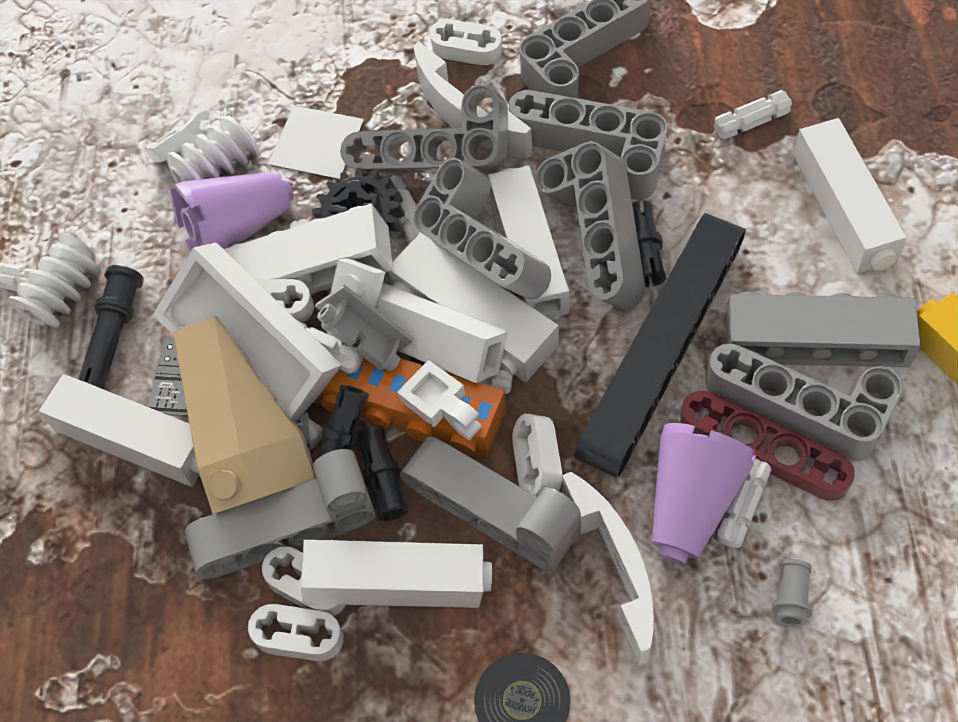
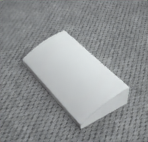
[153,242,342,422]

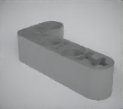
[519,0,651,99]
[340,85,508,174]
[509,90,667,200]
[536,141,645,310]
[413,158,551,299]
[705,344,903,461]
[400,436,581,572]
[185,449,375,579]

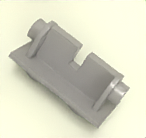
[315,285,414,372]

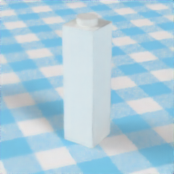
[793,118,907,274]
[488,165,569,318]
[377,283,508,383]
[39,374,200,487]
[301,540,492,608]

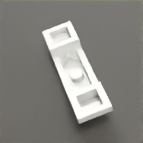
[413,42,532,159]
[562,472,654,666]

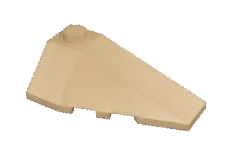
[173,316,317,514]

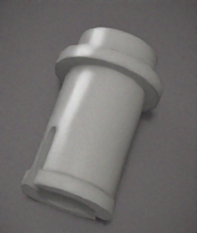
[772,559,813,627]

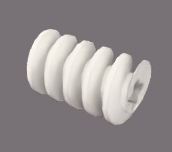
[167,116,261,184]
[8,233,102,328]

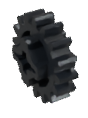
[312,168,405,244]

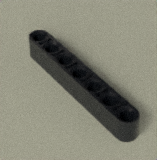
[574,213,746,478]

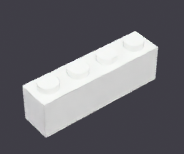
[224,204,393,299]
[388,233,559,383]

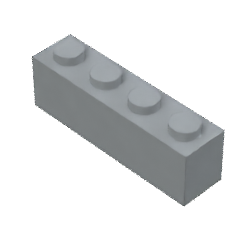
[725,291,920,368]

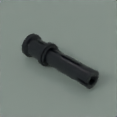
[78,265,144,390]

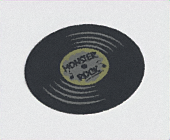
[474,653,570,722]

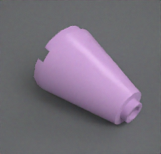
[170,172,294,251]
[651,423,756,565]

